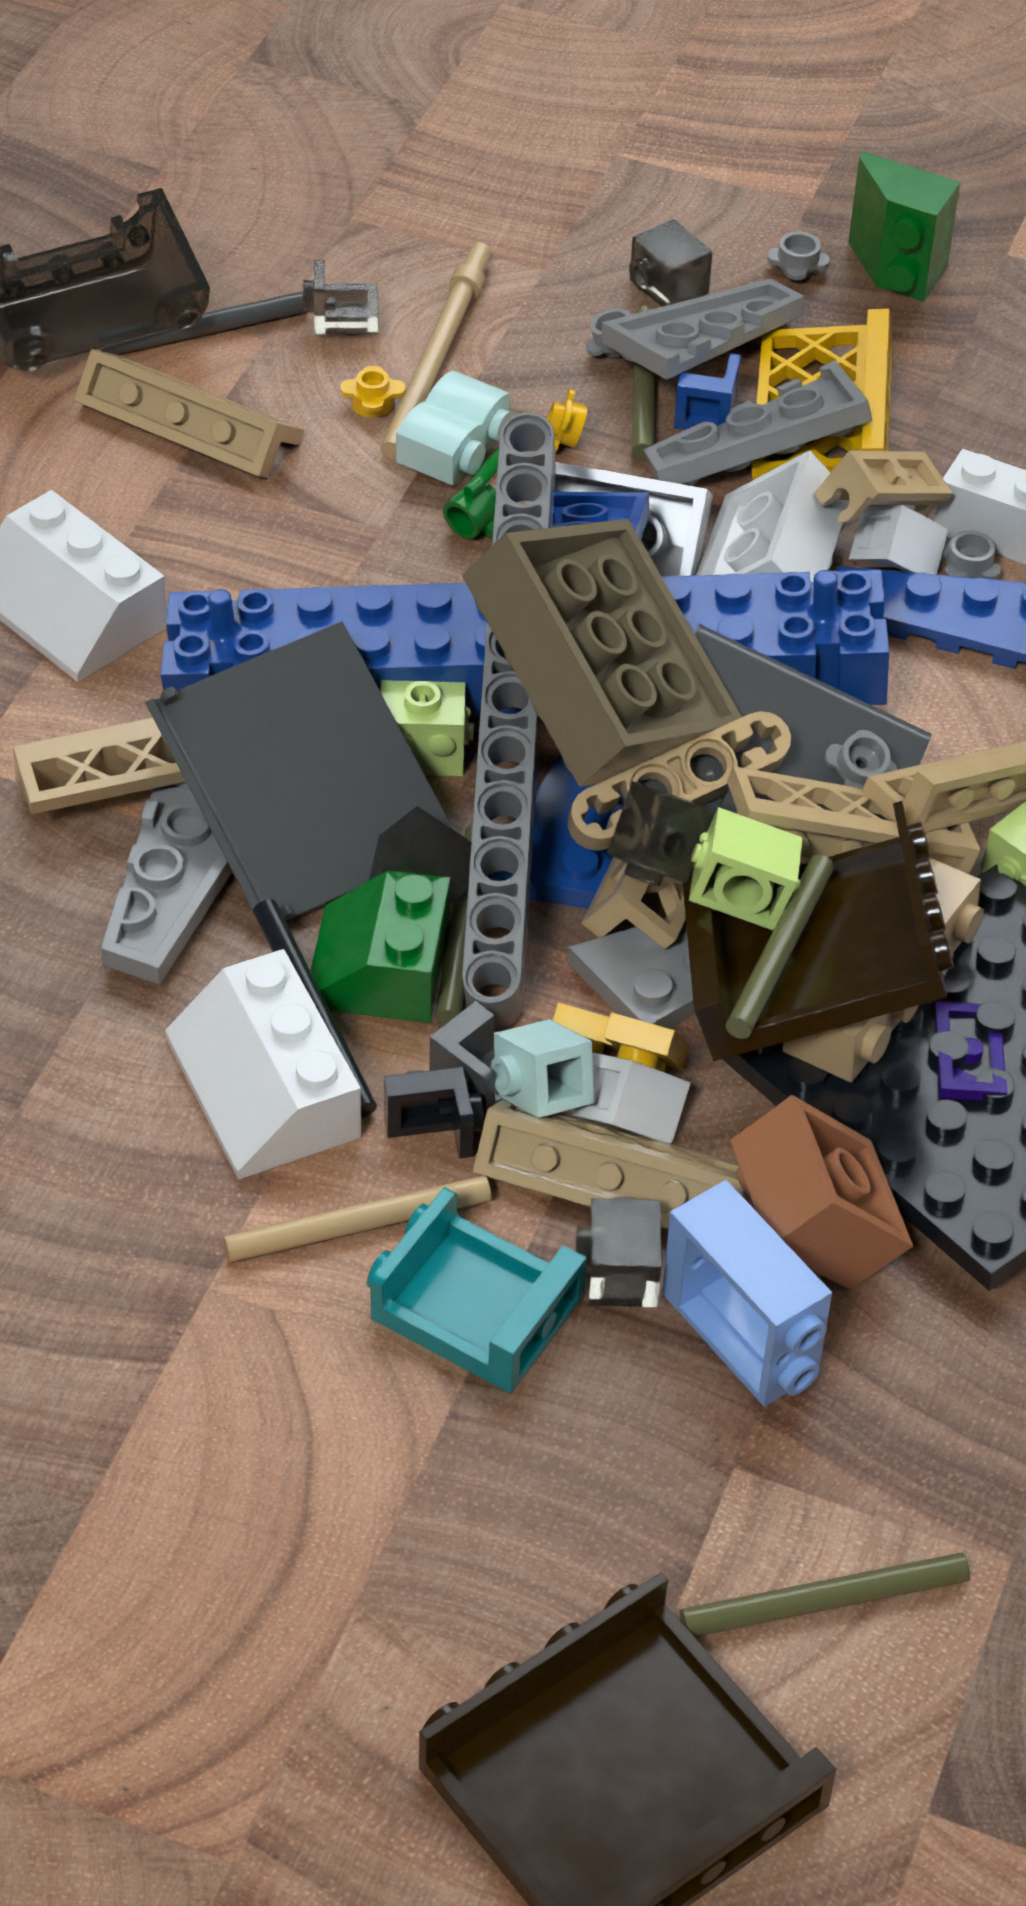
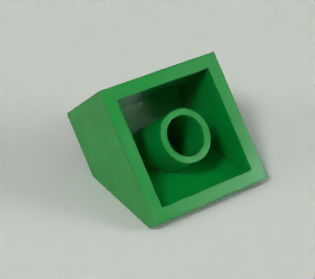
[848,152,960,301]
[310,870,450,1023]

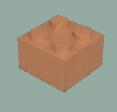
[730,1095,913,1290]

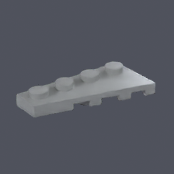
[601,279,804,380]
[643,360,872,486]
[101,782,232,985]
[568,918,696,1029]

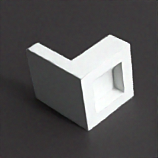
[848,505,949,575]
[573,1052,691,1144]

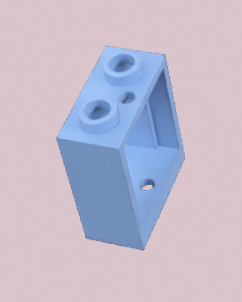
[662,1180,832,1407]

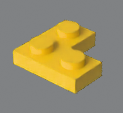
[553,1003,690,1072]

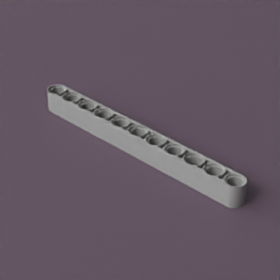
[462,412,556,1030]

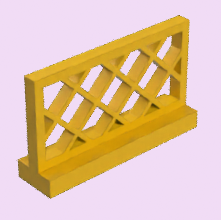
[751,308,893,480]

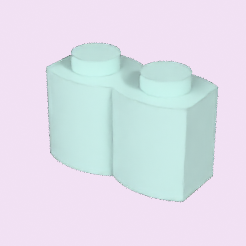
[396,370,514,486]

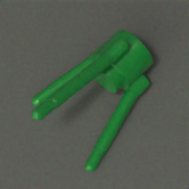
[443,447,531,539]

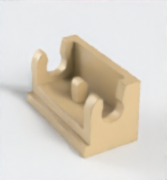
[814,450,953,523]

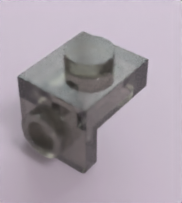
[303,260,379,336]

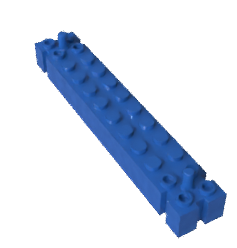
[160,570,889,717]

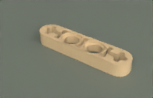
[567,711,791,851]

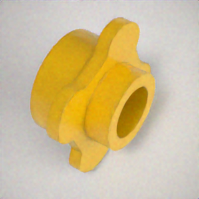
[340,366,406,418]
[546,388,588,453]

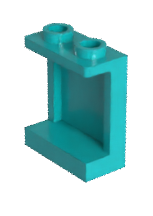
[367,1187,587,1394]

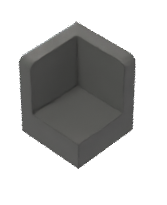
[429,1001,503,1121]

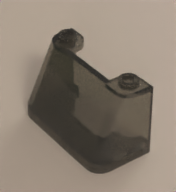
[0,188,210,371]

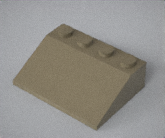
[462,519,742,787]

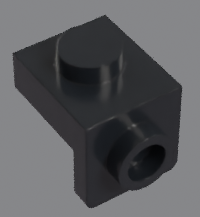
[384,1067,484,1159]

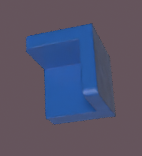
[674,353,741,430]

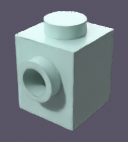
[490,1019,594,1118]

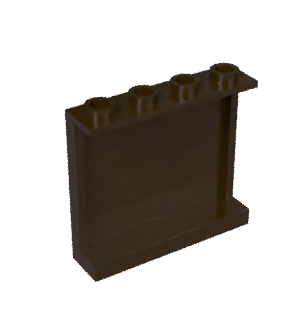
[681,801,954,1061]
[419,1572,837,1906]

